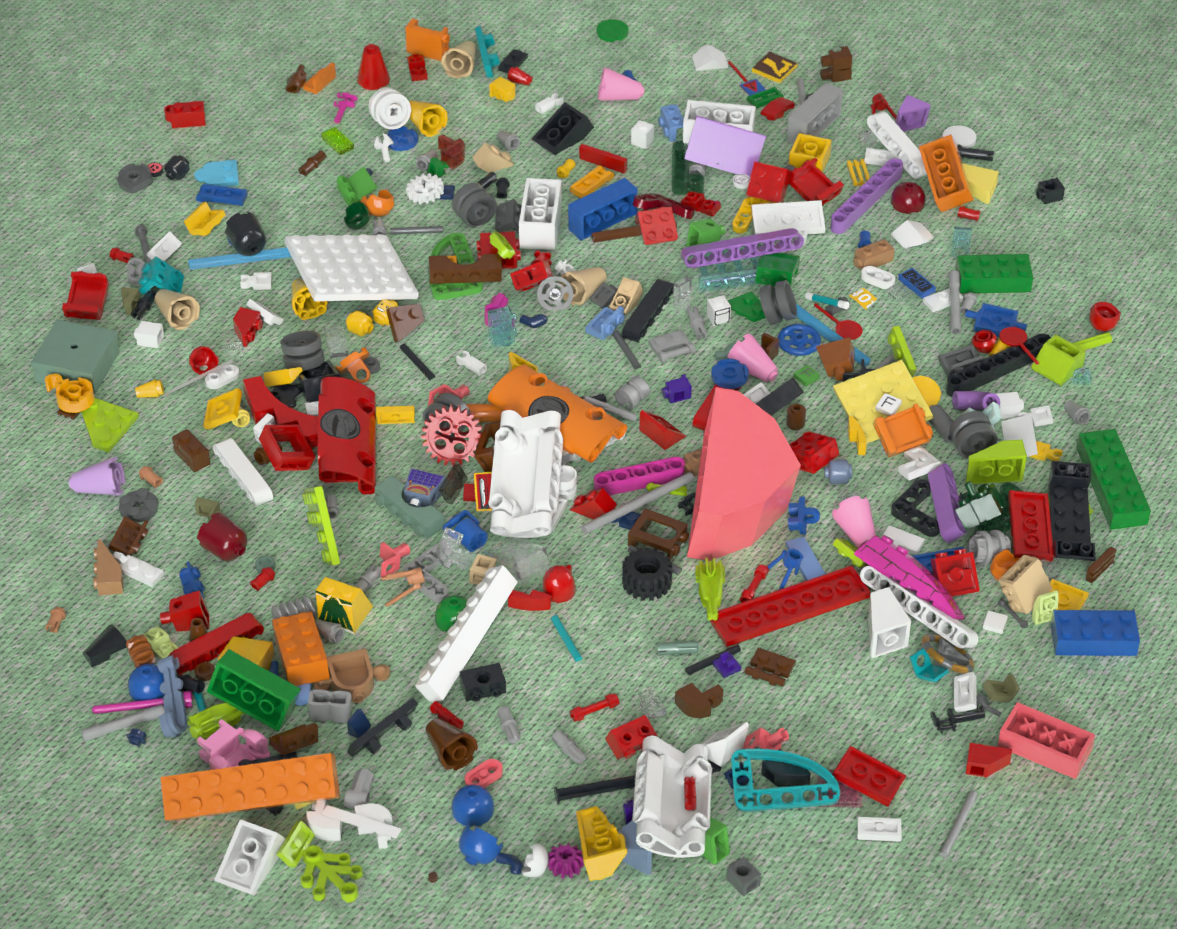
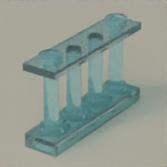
[691,244,761,292]

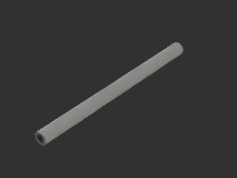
[581,472,694,534]

